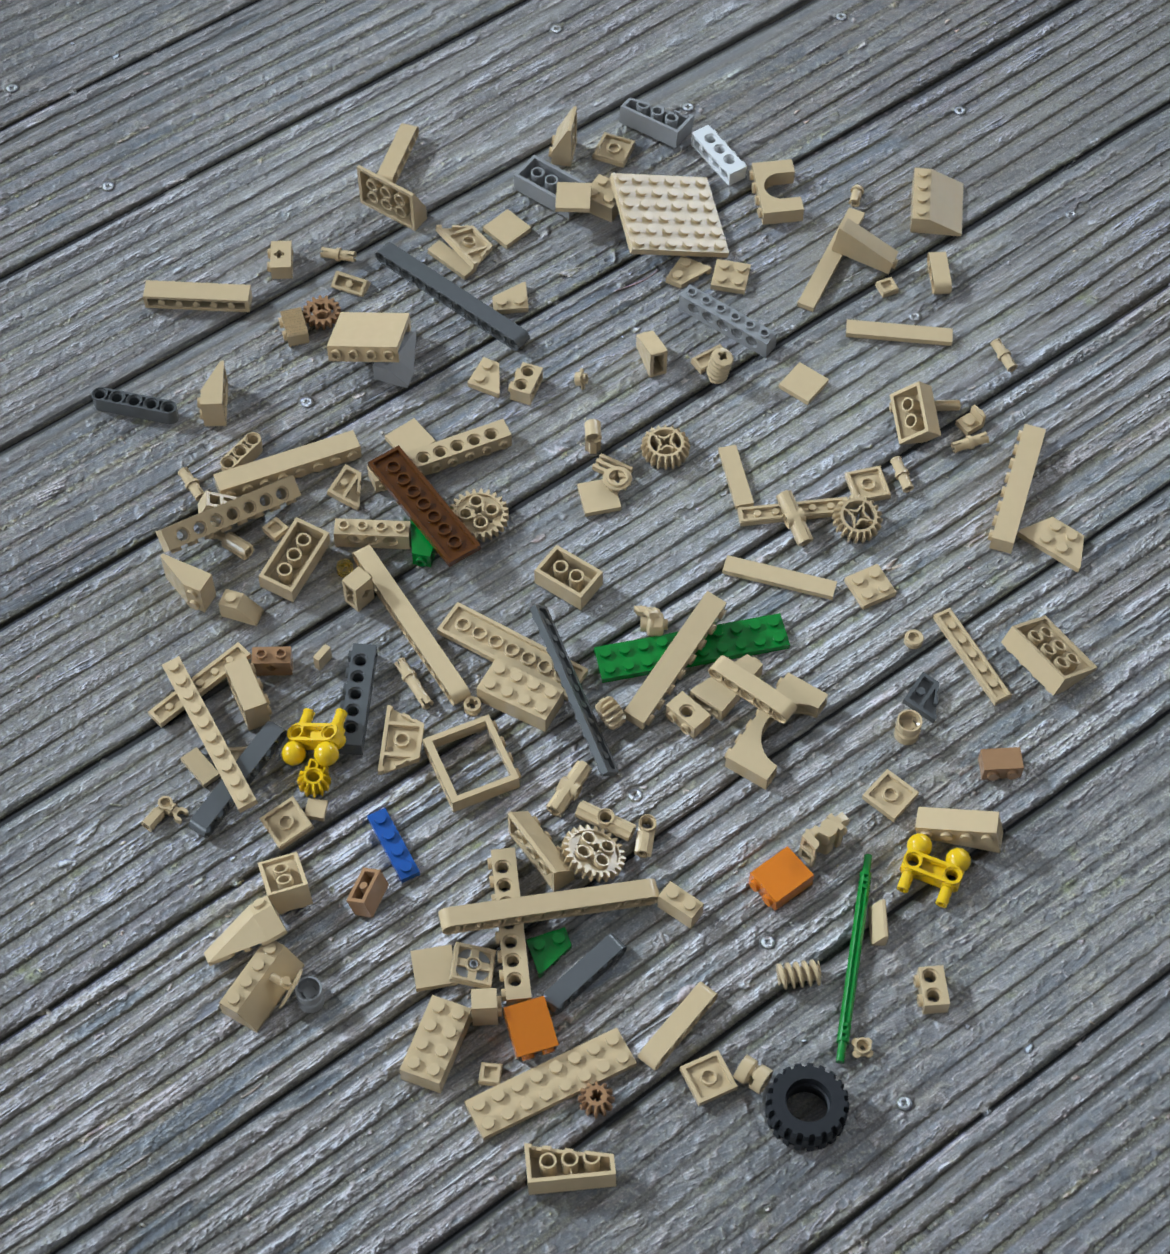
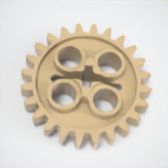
[450,488,509,542]
[560,824,626,883]

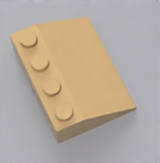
[357,165,427,231]
[910,168,963,236]
[1001,615,1098,696]

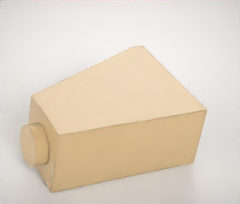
[636,331,668,378]

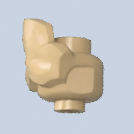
[634,605,668,636]

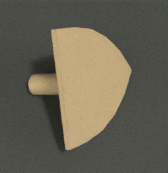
[269,969,303,1009]

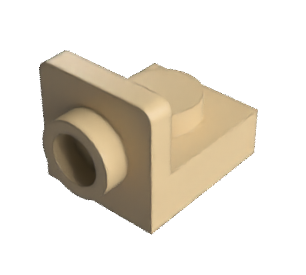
[955,405,986,436]

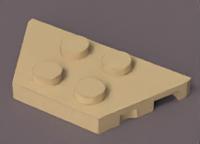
[435,225,493,269]
[1017,517,1084,573]
[378,705,425,775]

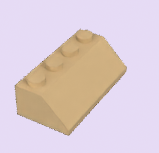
[508,811,575,892]
[219,941,304,1033]

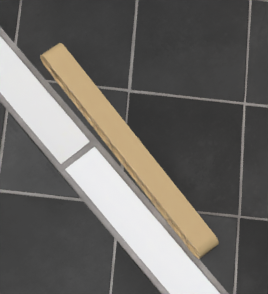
[352,545,471,706]
[438,878,659,934]

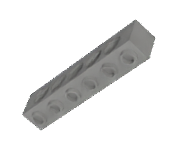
[679,284,777,358]

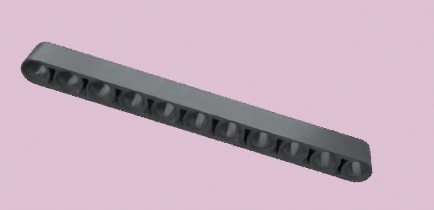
[375,242,530,351]

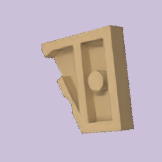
[666,256,711,289]
[327,464,361,511]

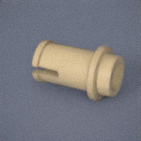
[849,185,864,207]

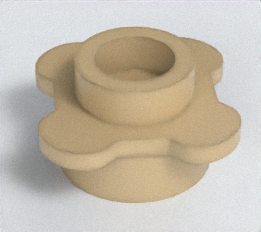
[574,368,588,390]
[851,1037,873,1059]

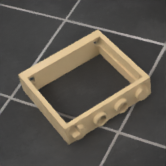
[423,714,522,813]

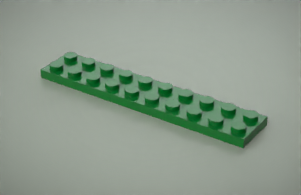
[594,613,790,683]

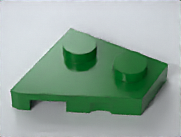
[526,927,572,978]

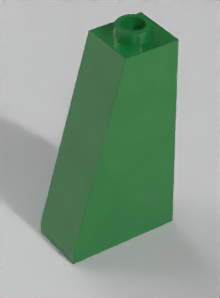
[411,502,447,567]

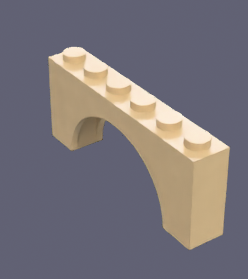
[724,672,828,790]

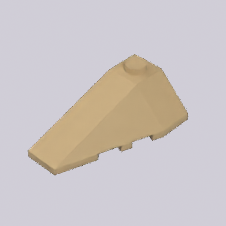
[204,895,288,966]

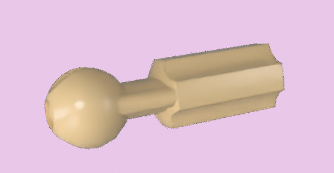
[209,522,254,560]

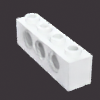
[691,125,747,186]

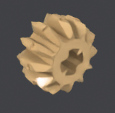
[595,696,626,730]

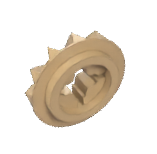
[603,466,632,493]

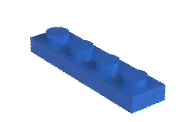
[367,808,420,883]

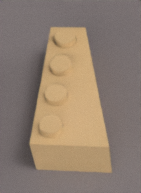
[524,1143,616,1195]

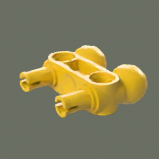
[281,708,348,767]
[897,833,971,908]

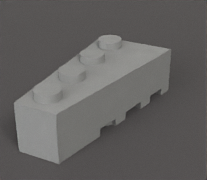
[619,98,695,148]

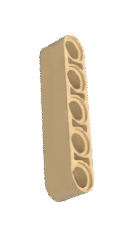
[377,123,419,184]
[708,656,798,724]
[638,982,718,1071]

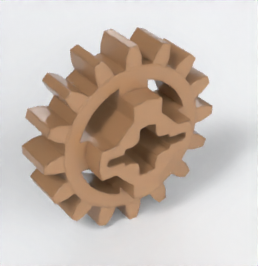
[303,295,341,330]

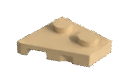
[492,282,529,314]
[467,357,500,398]

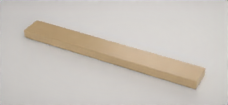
[797,207,865,312]

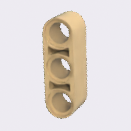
[927,252,952,295]
[220,432,263,471]

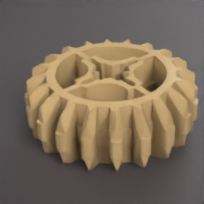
[641,424,690,470]
[832,494,883,544]

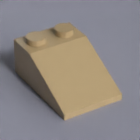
[549,106,577,167]
[197,361,228,427]
[160,553,216,612]
[258,852,313,914]

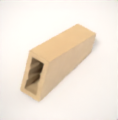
[832,217,899,274]
[690,654,763,721]

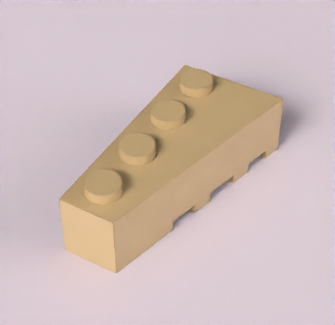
[915,807,1003,853]

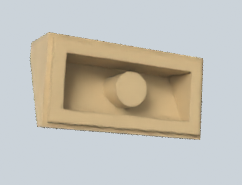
[331,271,371,297]
[868,899,889,946]

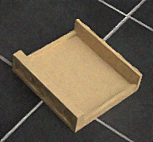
[327,312,411,362]

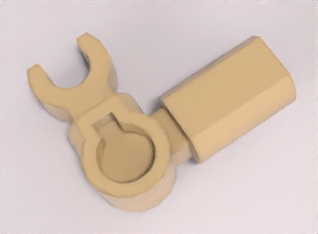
[141,796,189,832]

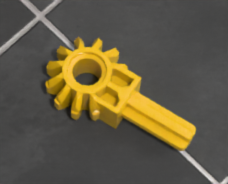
[297,758,331,798]

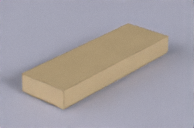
[427,240,477,280]

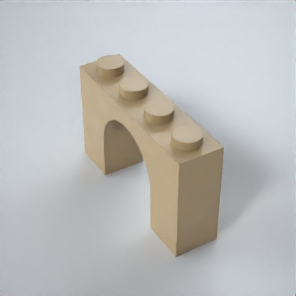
[749,159,804,225]

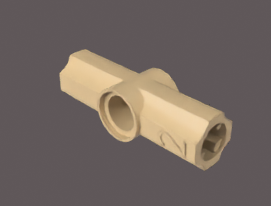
[776,490,813,546]
[546,760,592,817]
[575,800,637,842]

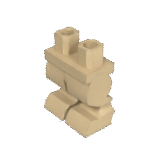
[798,812,850,868]

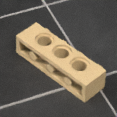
[333,518,411,549]

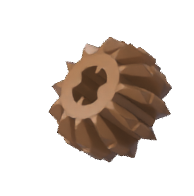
[578,1080,615,1118]

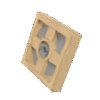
[449,942,496,989]

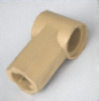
[584,419,602,454]
[634,814,657,858]

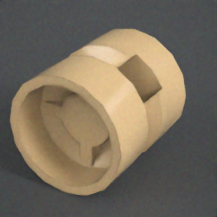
[894,709,923,745]
[733,1055,773,1094]

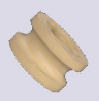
[464,696,481,716]

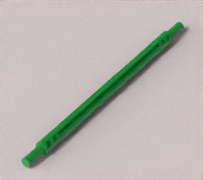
[836,854,872,1064]

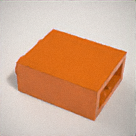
[749,846,814,911]
[502,996,559,1061]

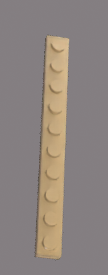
[162,656,258,813]

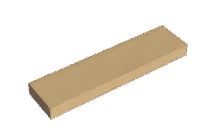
[718,445,754,510]

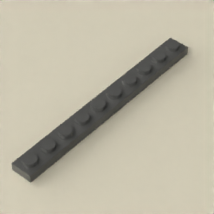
[530,604,619,777]

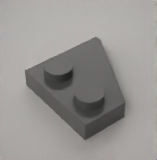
[902,672,939,723]

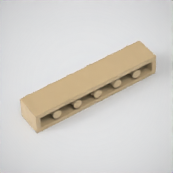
[143,280,253,312]

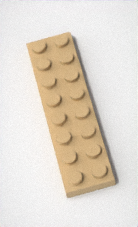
[437,602,588,701]
[464,1027,637,1141]

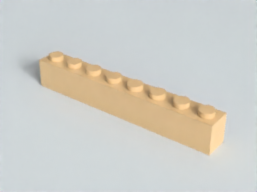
[987,424,1046,554]
[213,430,362,497]
[624,591,727,730]

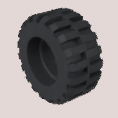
[765,1063,850,1151]

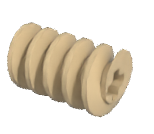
[706,348,733,384]
[776,959,822,990]

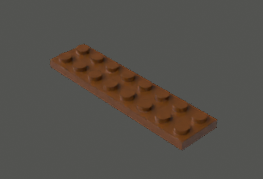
[368,445,481,567]

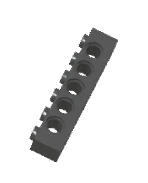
[339,643,378,755]

